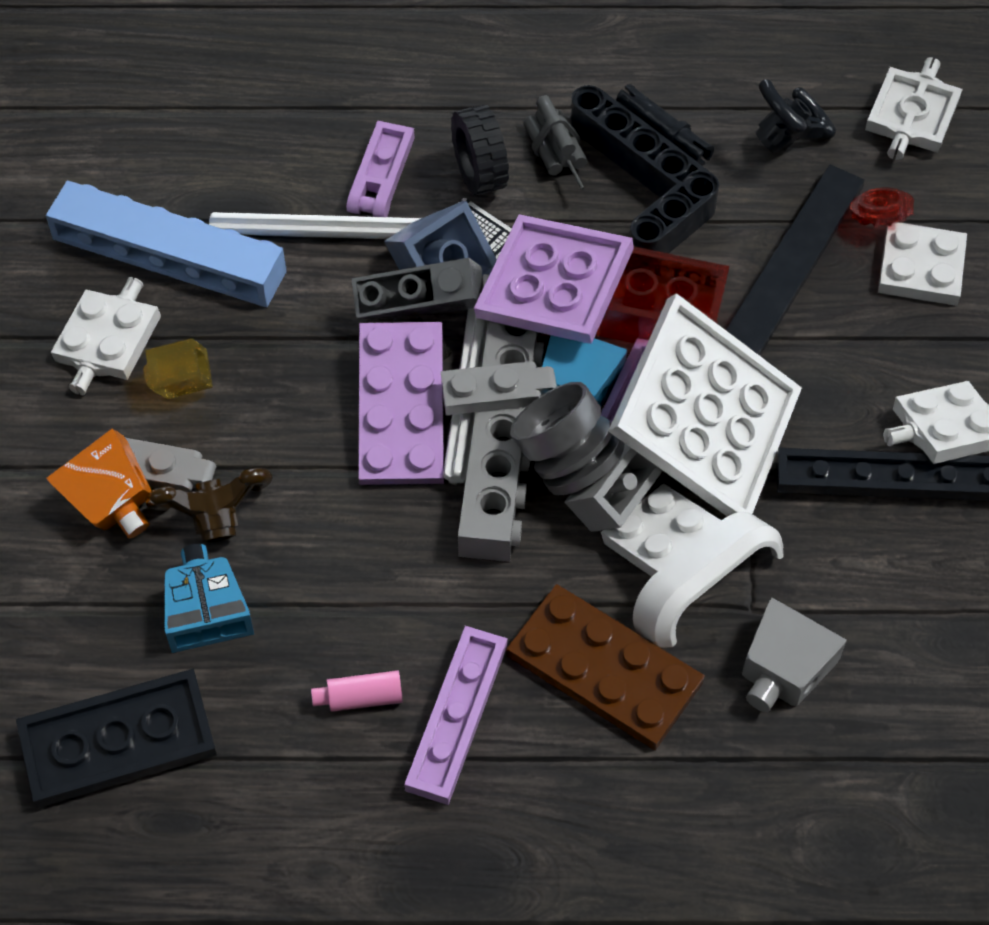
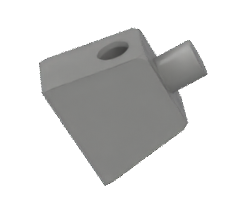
[742,598,847,712]

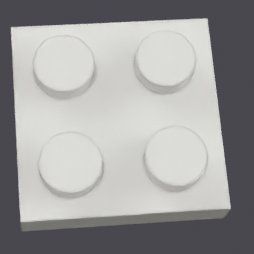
[878,221,967,306]

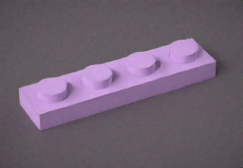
[404,626,507,805]

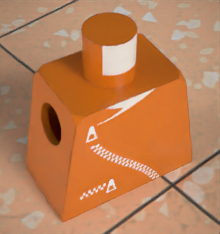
[47,428,152,539]

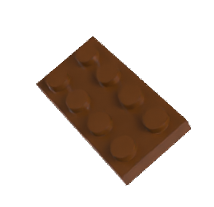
[507,584,705,751]

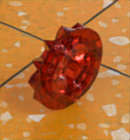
[850,187,914,228]

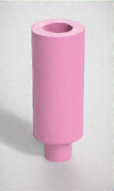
[311,670,403,712]

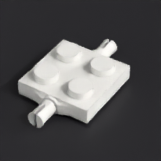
[865,57,962,160]
[51,277,161,395]
[883,381,989,464]

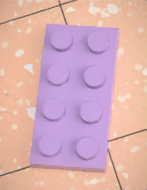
[359,322,444,485]

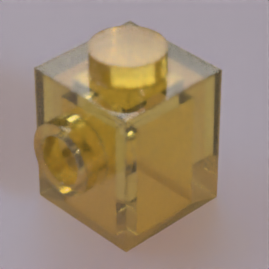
[143,338,213,399]

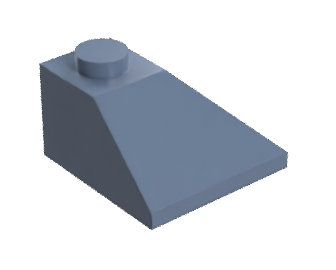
[384,201,497,276]

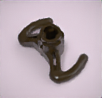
[145,468,273,543]

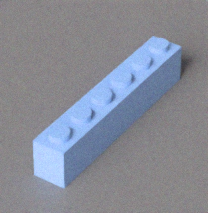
[45,180,287,308]

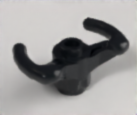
[756,79,836,153]

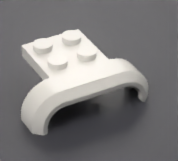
[601,483,783,648]

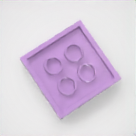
[474,214,634,344]

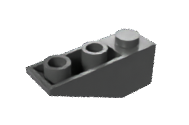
[352,258,484,319]

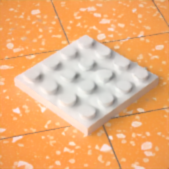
[608,294,802,517]

